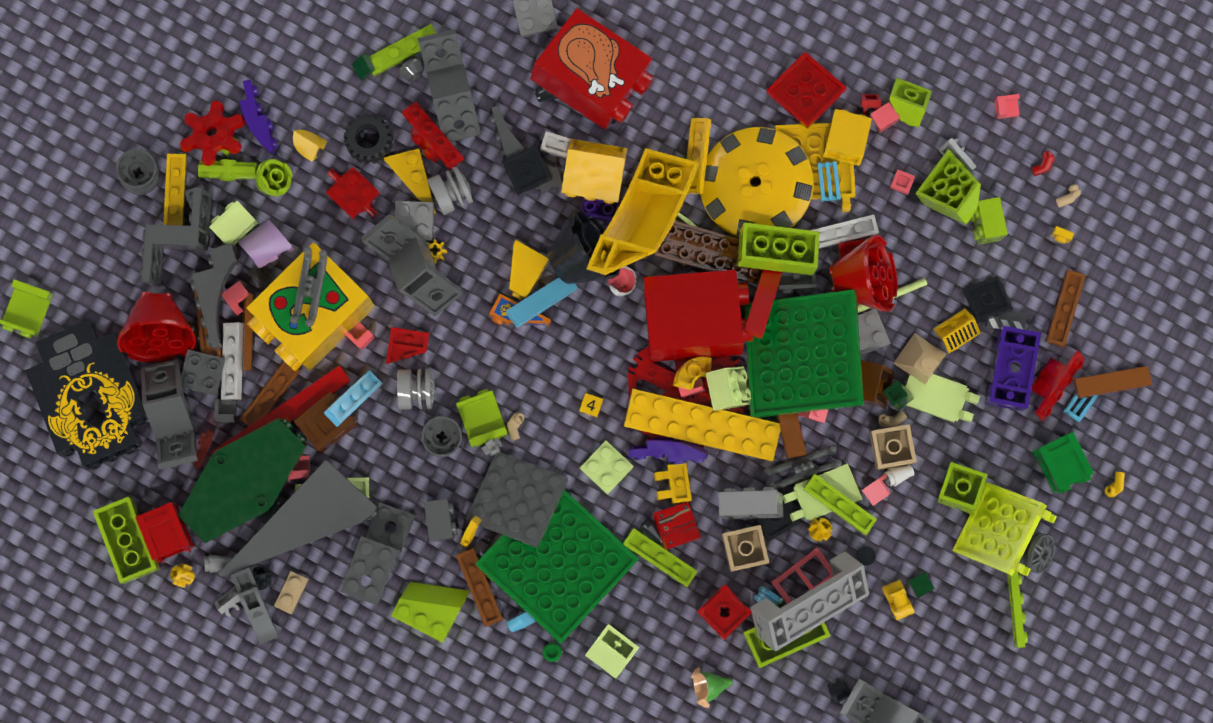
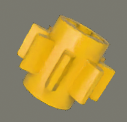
[427,239,447,264]
[808,517,833,542]
[170,563,195,588]

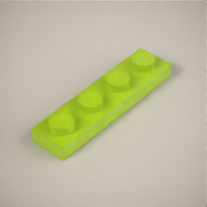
[369,24,436,77]
[803,474,877,535]
[623,528,698,587]
[1007,571,1028,648]

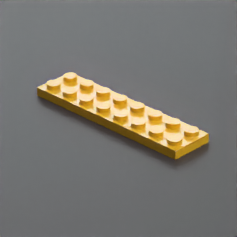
[624,389,781,461]

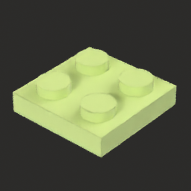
[580,441,634,495]

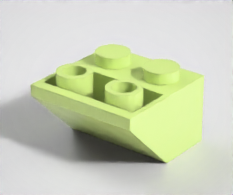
[209,201,258,246]
[705,367,751,411]
[585,624,640,678]

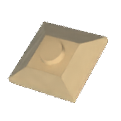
[893,333,946,385]

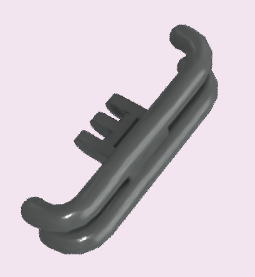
[290,247,327,327]
[764,445,842,489]

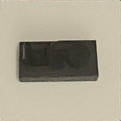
[247,265,277,290]

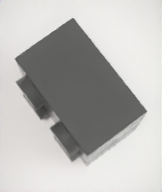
[424,499,458,543]

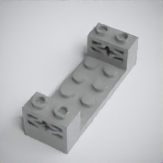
[751,551,869,651]

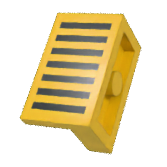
[933,309,981,354]

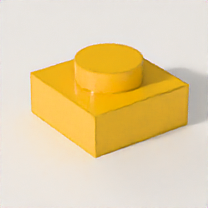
[1051,226,1074,244]

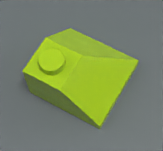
[889,78,932,128]

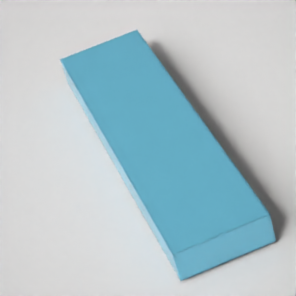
[506,278,578,328]
[324,370,383,427]

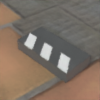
[986,311,1027,330]

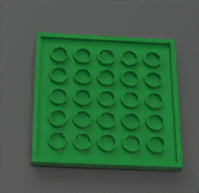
[745,290,864,418]
[475,490,639,645]

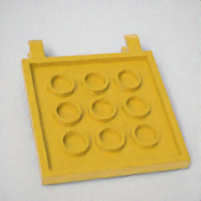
[775,123,856,213]

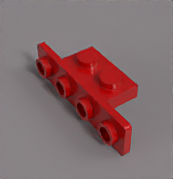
[402,102,464,170]
[1031,351,1085,421]

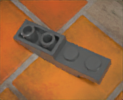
[231,566,279,644]

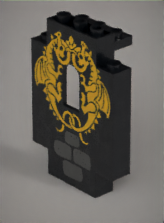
[25,319,148,470]

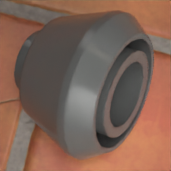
[399,58,424,82]

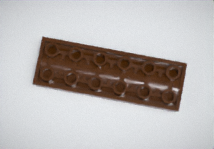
[654,221,763,284]

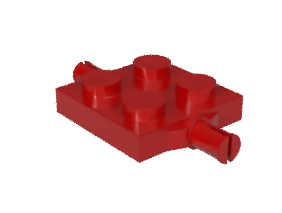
[326,167,380,220]

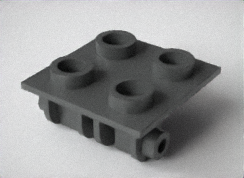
[181,350,225,396]

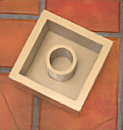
[869,424,917,471]
[722,525,769,572]

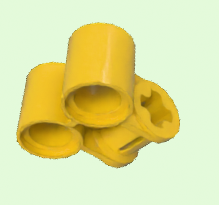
[882,579,914,621]

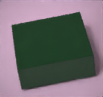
[351,54,375,80]
[908,572,935,598]

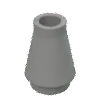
[204,554,232,573]

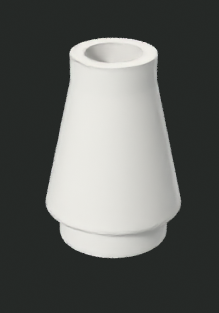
[884,465,914,487]

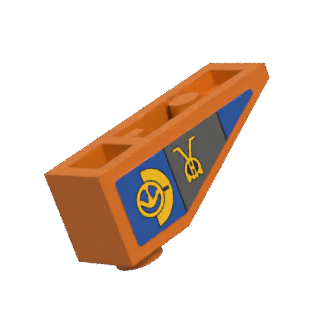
[489,294,551,326]

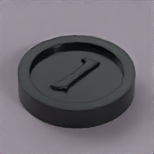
[908,183,922,203]
[856,546,876,566]

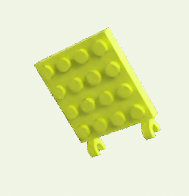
[952,482,1057,576]

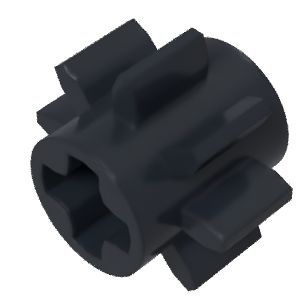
[252,566,272,590]

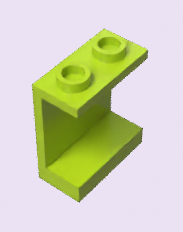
[0,279,54,339]
[456,389,508,448]

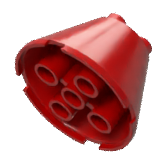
[830,235,898,312]
[117,291,196,363]

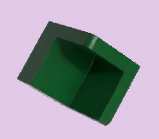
[883,380,914,410]

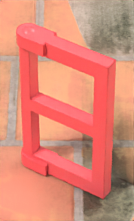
[771,547,833,604]

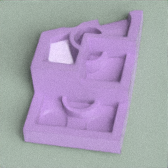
[238,220,294,268]

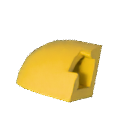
[293,130,328,162]

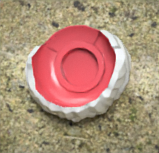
[608,266,637,296]

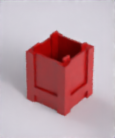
[135,502,195,564]
[695,584,752,640]

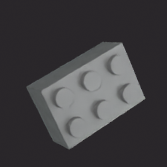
[719,487,783,519]

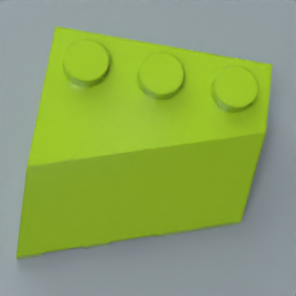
[915,149,981,225]
[391,582,470,643]

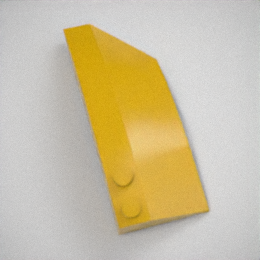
[587,148,699,275]

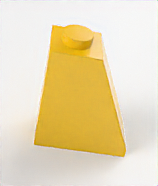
[509,240,549,301]

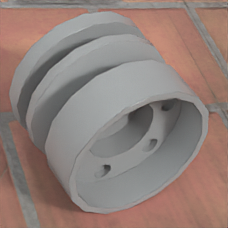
[427,166,473,216]
[397,369,435,410]

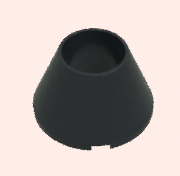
[547,210,620,284]

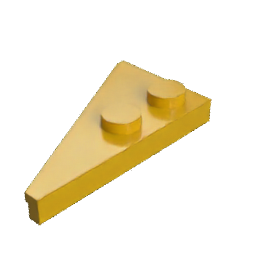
[384,149,436,214]

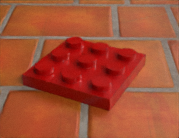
[766,52,847,129]

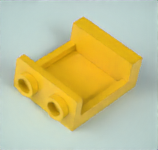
[823,109,872,166]

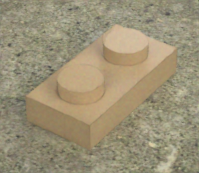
[274,571,309,614]

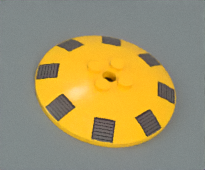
[700,127,814,238]

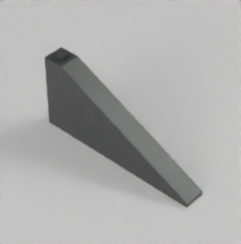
[219,459,377,577]

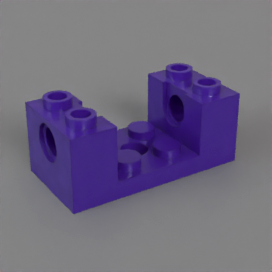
[985,326,1041,411]

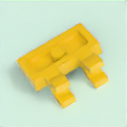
[654,463,692,504]

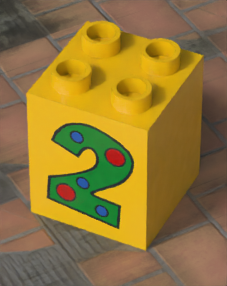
[247,242,375,371]

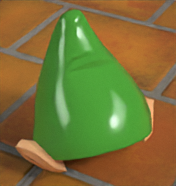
[690,667,733,708]

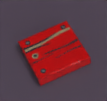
[653,502,701,550]

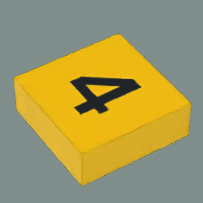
[579,393,604,418]

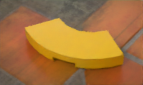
[673,357,712,390]
[460,515,481,547]

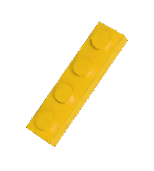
[687,118,711,194]
[163,154,187,226]

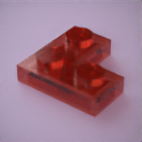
[193,430,215,469]

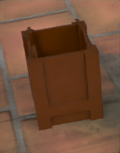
[294,392,358,454]

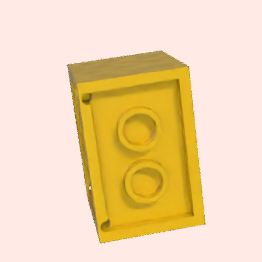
[561,139,628,204]

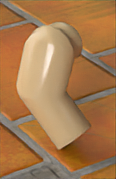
[1056,185,1081,208]

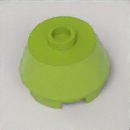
[255,159,293,196]

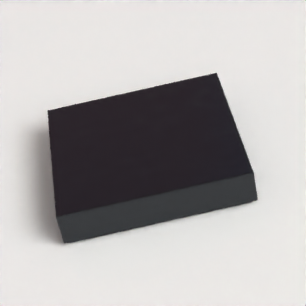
[501,145,553,196]
[962,276,1013,324]
[754,489,801,542]

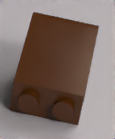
[861,361,894,409]

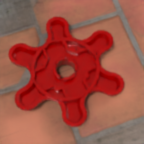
[180,101,246,166]

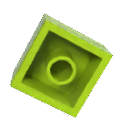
[970,197,1008,245]
[937,462,988,515]

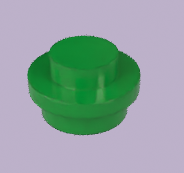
[542,642,562,662]

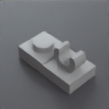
[938,138,976,172]
[214,586,241,617]

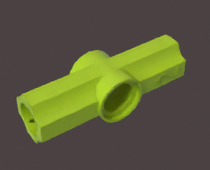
[198,159,257,181]

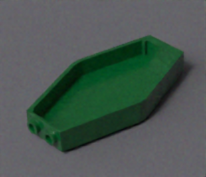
[178,417,308,543]

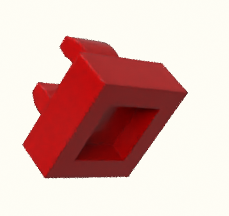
[860,94,881,115]

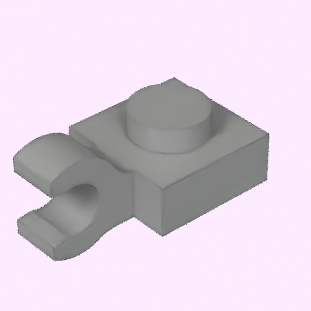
[482,438,502,457]

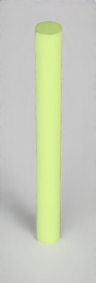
[857,278,927,313]

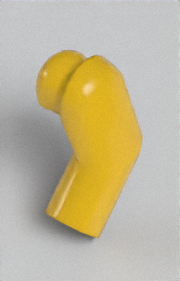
[1104,472,1125,497]

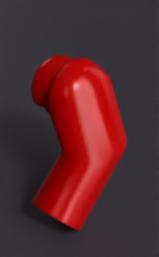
[1031,151,1055,177]

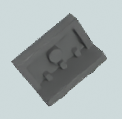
[777,272,817,295]

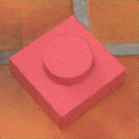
[890,169,915,195]

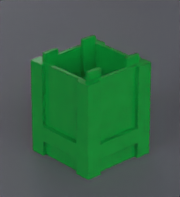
[1032,432,1094,494]

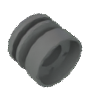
[116,149,160,195]
[422,416,462,457]
[1019,531,1055,574]

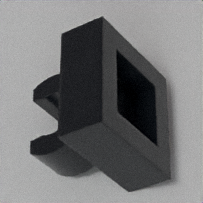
[827,678,851,705]

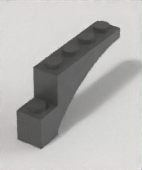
[489,105,562,194]
[190,244,239,350]

